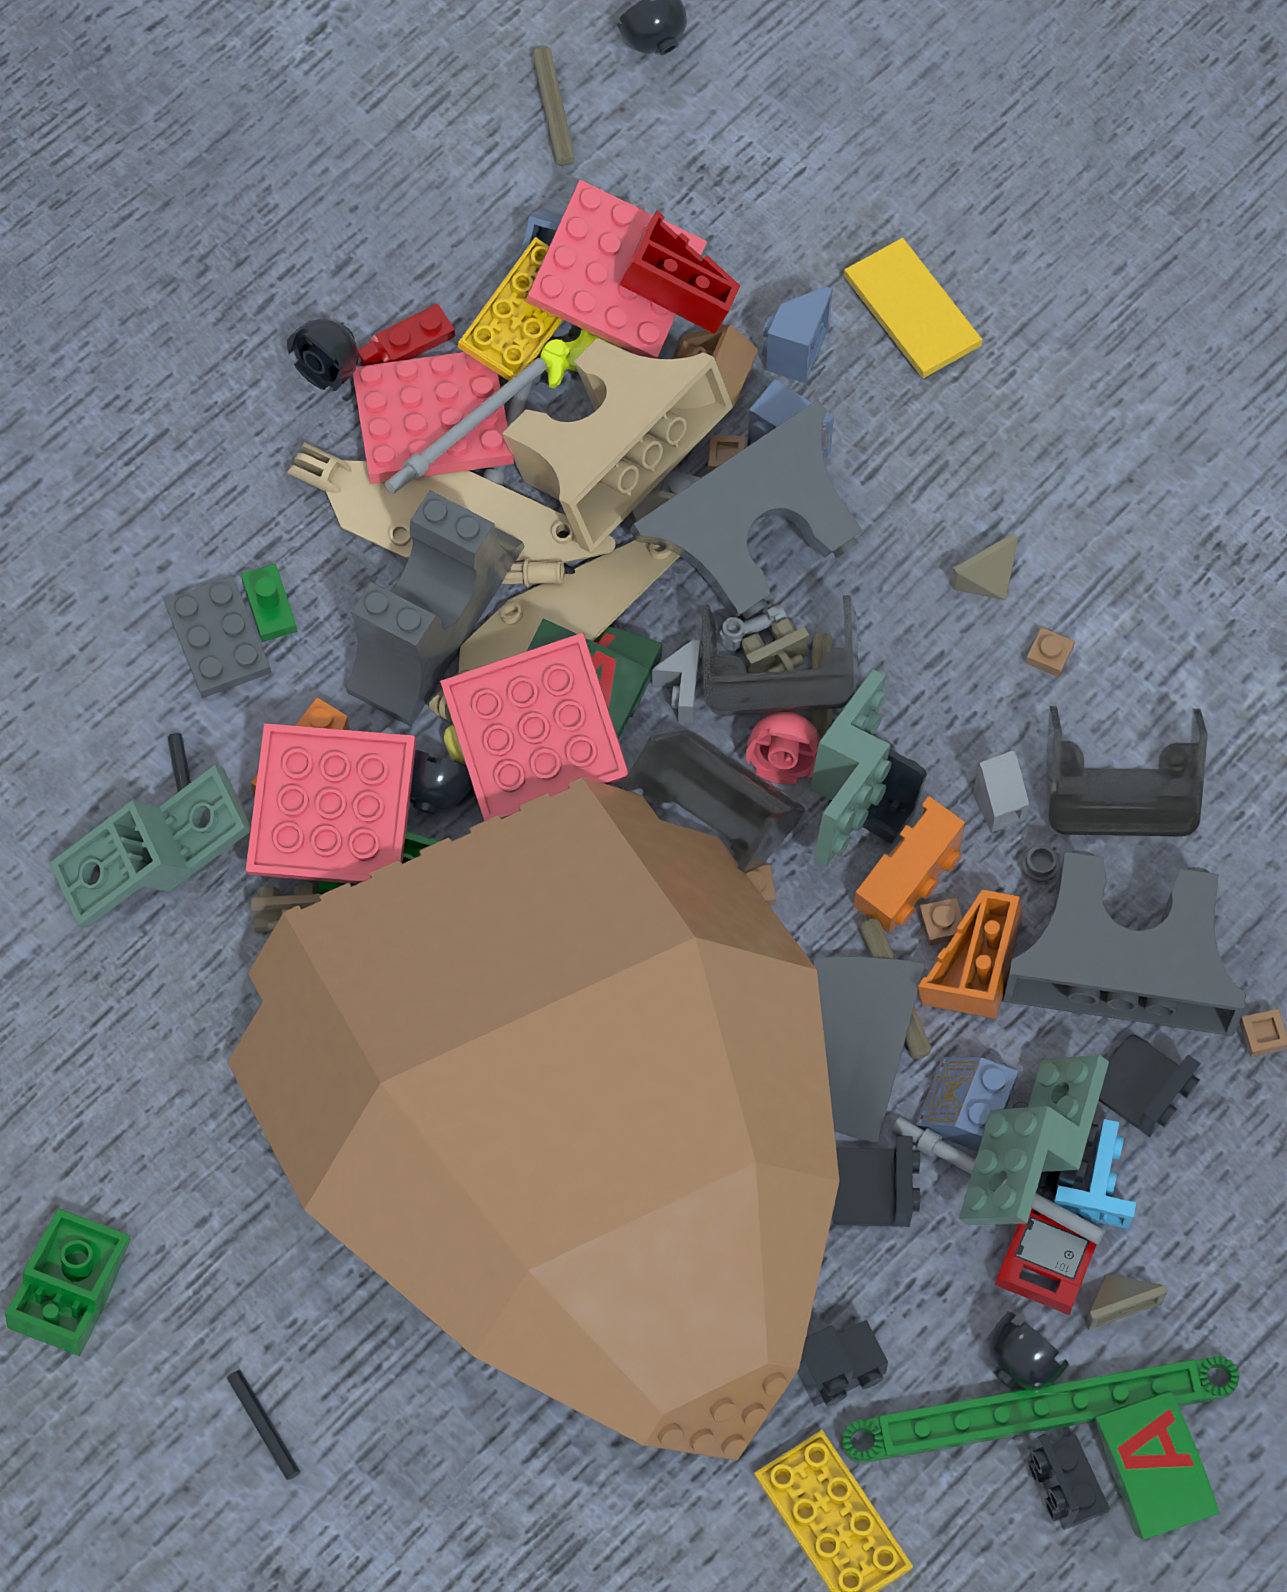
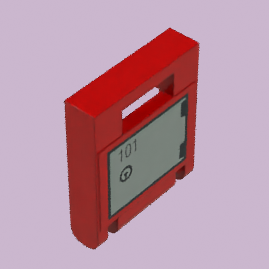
[995,1208,1097,1315]

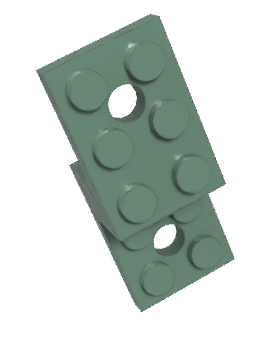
[810,669,891,867]
[50,765,251,928]
[959,1055,1109,1225]

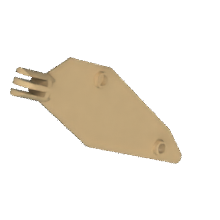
[287,442,616,563]
[429,540,680,723]

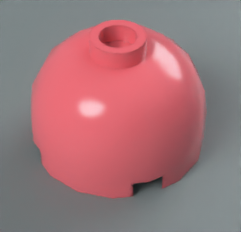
[746,711,821,785]

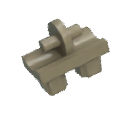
[741,618,810,683]
[251,884,320,932]

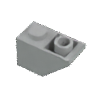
[973,750,1029,833]

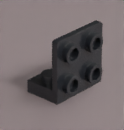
[1028,1434,1110,1530]

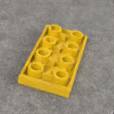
[457,237,564,381]
[844,238,983,379]
[754,1430,913,1592]

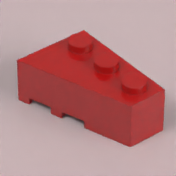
[619,210,741,334]

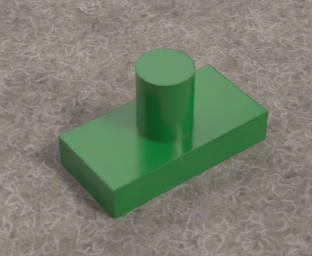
[241,564,297,642]

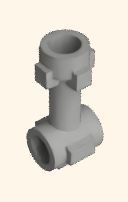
[718,603,787,650]

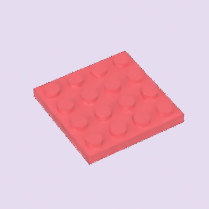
[525,180,707,359]
[353,352,514,484]
[440,633,630,821]
[246,723,416,884]

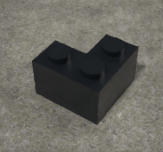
[797,1320,888,1407]

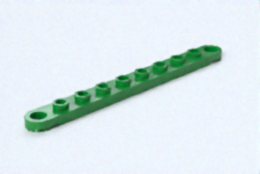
[842,1356,1239,1463]

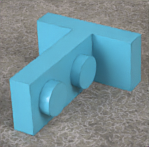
[1053,1119,1136,1229]

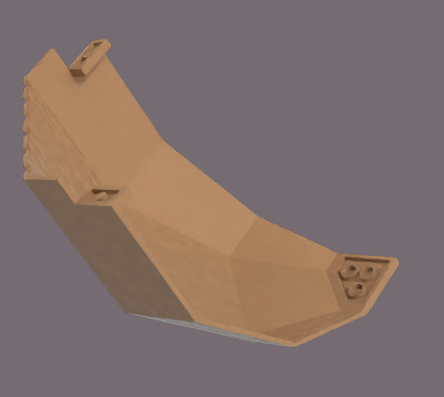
[227,777,840,1461]

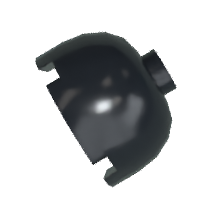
[617,0,687,55]
[287,318,359,391]
[410,750,472,814]
[988,1311,1069,1390]

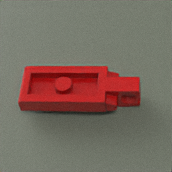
[358,303,455,366]

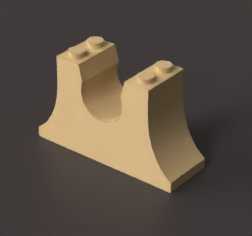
[502,338,733,553]

